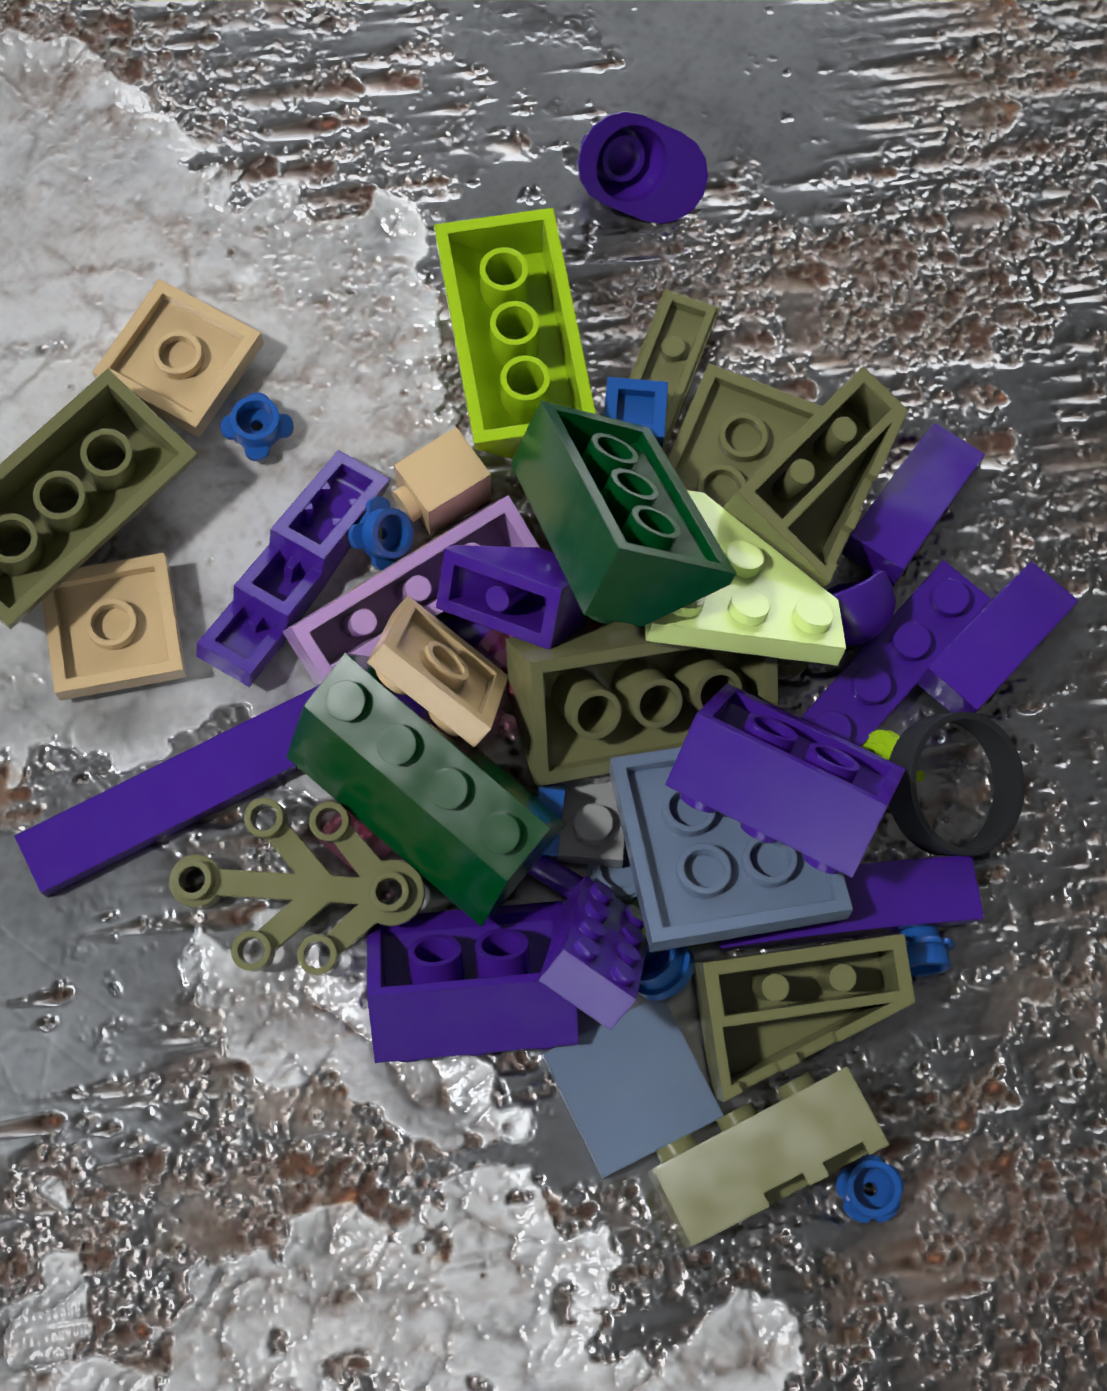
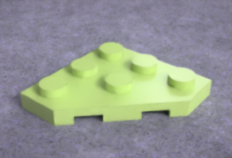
[645,490,846,666]

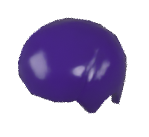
[827,569,896,646]

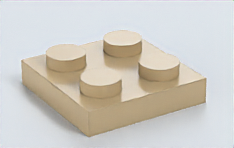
[93,279,264,438]
[42,552,187,701]
[367,595,508,747]

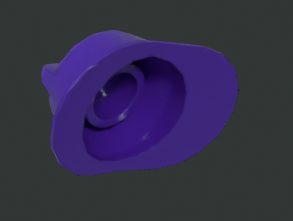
[577,111,708,224]

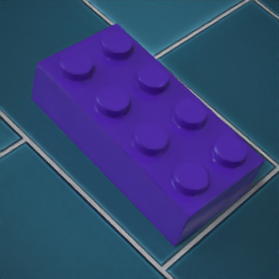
[539,876,648,1030]

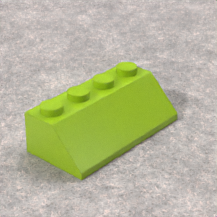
[434,208,596,459]

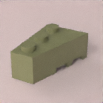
[723,366,908,588]
[693,934,915,1102]
[647,1066,890,1248]

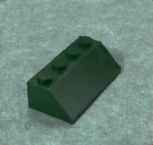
[511,400,737,626]
[286,653,567,927]

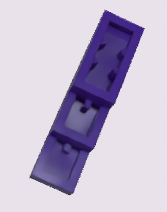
[196,450,390,688]
[718,856,984,952]

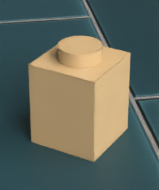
[392,427,491,537]

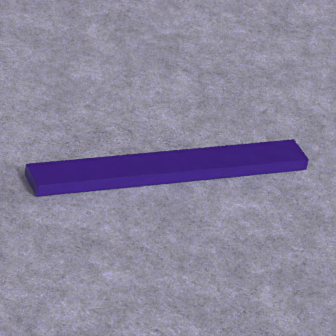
[14,617,507,897]

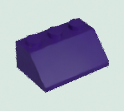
[665,683,906,877]
[367,901,579,1063]

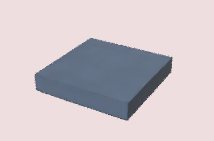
[542,999,724,1179]

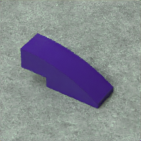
[841,423,986,587]
[917,561,1079,713]

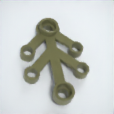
[169,798,425,976]

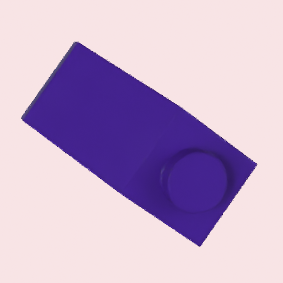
[436,545,586,649]

